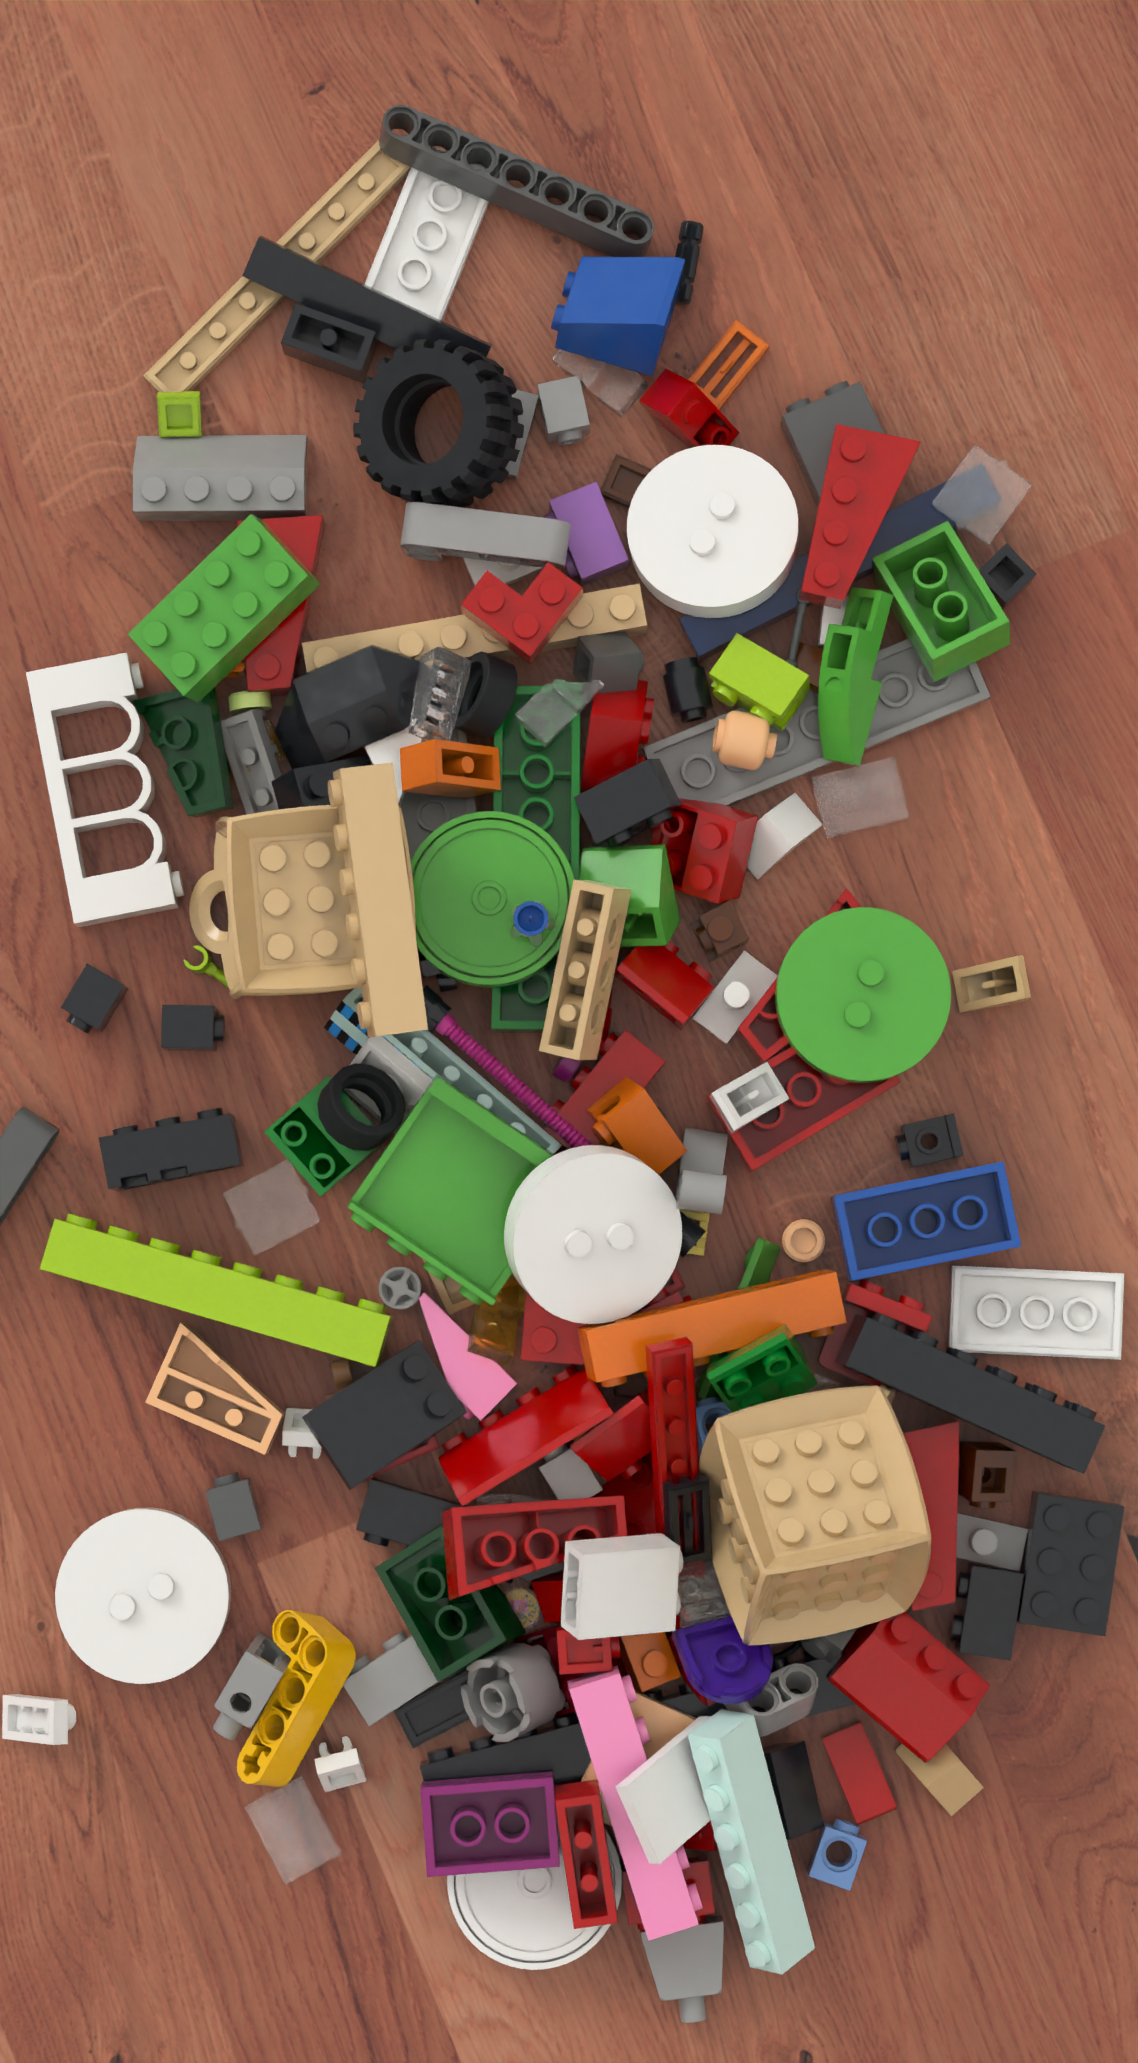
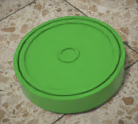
[411,811,574,988]
[775,907,951,1083]

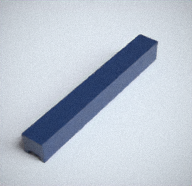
[679,463,1002,662]

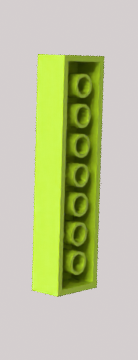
[40,1213,394,1367]

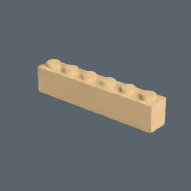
[328,762,428,1037]

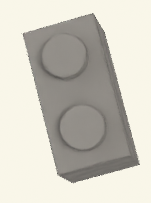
[343,1630,438,1726]

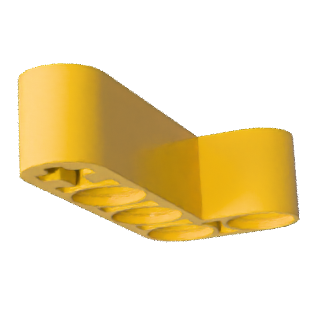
[237,1610,356,1787]

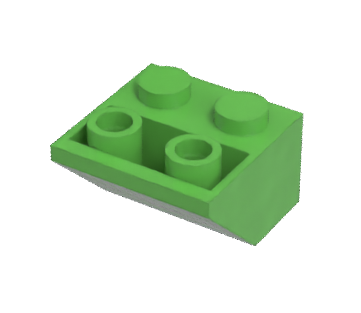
[579,844,681,947]

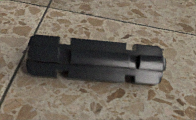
[675,221,704,305]

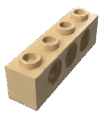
[539,879,631,1061]

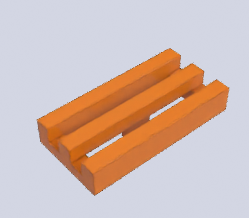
[688,320,769,411]

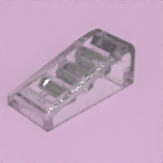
[409,647,471,741]

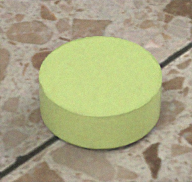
[228,691,272,714]

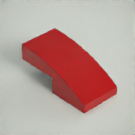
[821,1722,897,1825]

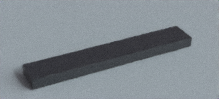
[242,236,492,358]

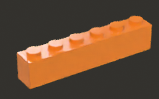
[577,1269,847,1387]

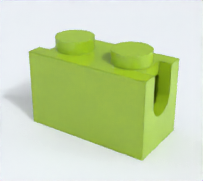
[709,633,811,732]

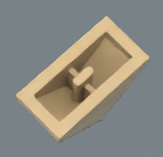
[952,955,1031,1013]
[894,1743,984,1816]

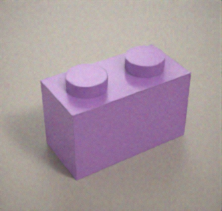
[545,481,629,586]

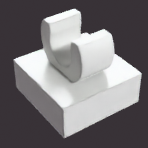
[282,1408,322,1459]
[314,1736,367,1792]

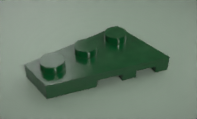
[133,687,234,818]

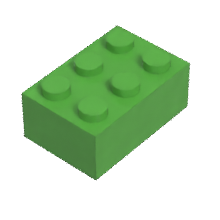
[872,521,1010,682]

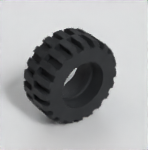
[353,339,524,508]

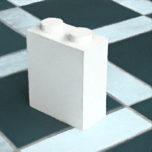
[561,1533,683,1640]

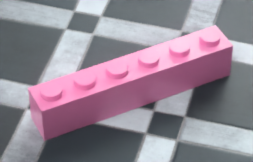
[567,1665,703,1941]

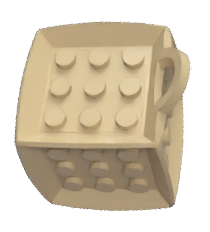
[189,805,416,1000]
[699,1383,931,1646]

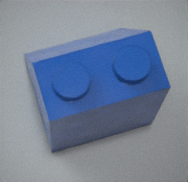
[551,257,685,376]

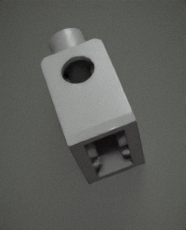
[213,1632,291,1740]
[641,1915,724,2023]

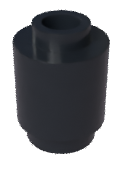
[663,657,713,723]

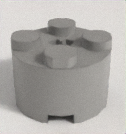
[461,1643,565,1742]

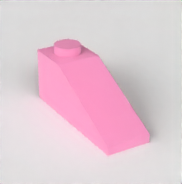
[418,1292,517,1421]

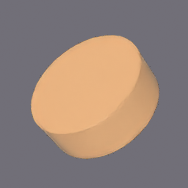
[781,1219,825,1262]

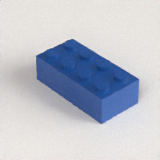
[830,1161,1021,1281]

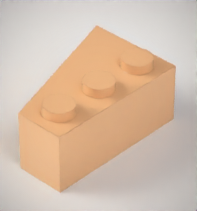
[145,1322,286,1455]

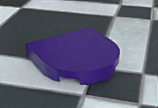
[672,1616,773,1704]

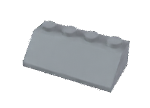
[133,435,307,521]

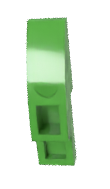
[818,587,894,766]

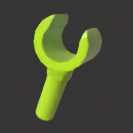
[183,945,229,988]

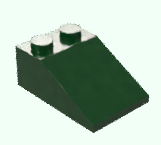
[375,1525,526,1682]

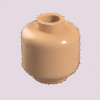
[711,711,777,770]

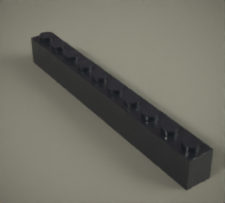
[420,1650,854,1785]

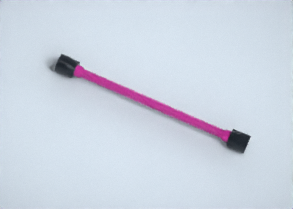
[423,985,706,1257]

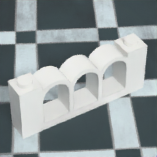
[26,653,184,927]

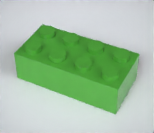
[128,514,321,703]

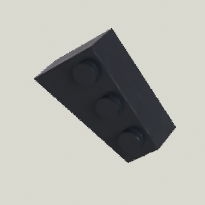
[99,1108,244,1192]

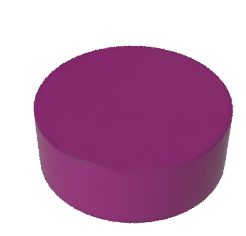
[551,1056,582,1082]

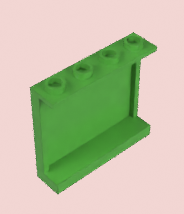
[348,1074,555,1306]

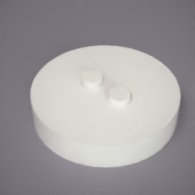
[627,445,799,618]
[504,1145,682,1324]
[55,1507,231,1684]
[447,1812,622,1970]

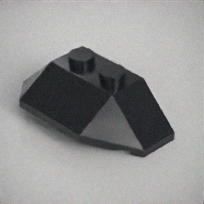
[275,645,448,769]

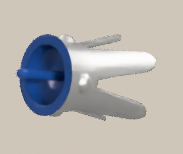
[511,901,556,946]

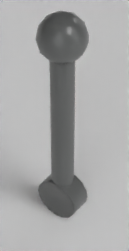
[785,588,810,668]

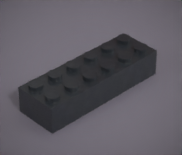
[835,1311,1105,1474]

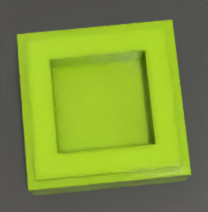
[157,391,202,437]

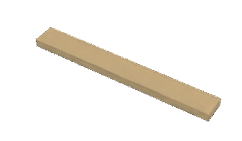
[143,140,411,392]

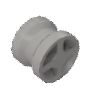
[378,1267,422,1310]

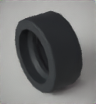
[448,651,517,739]
[317,1063,405,1151]

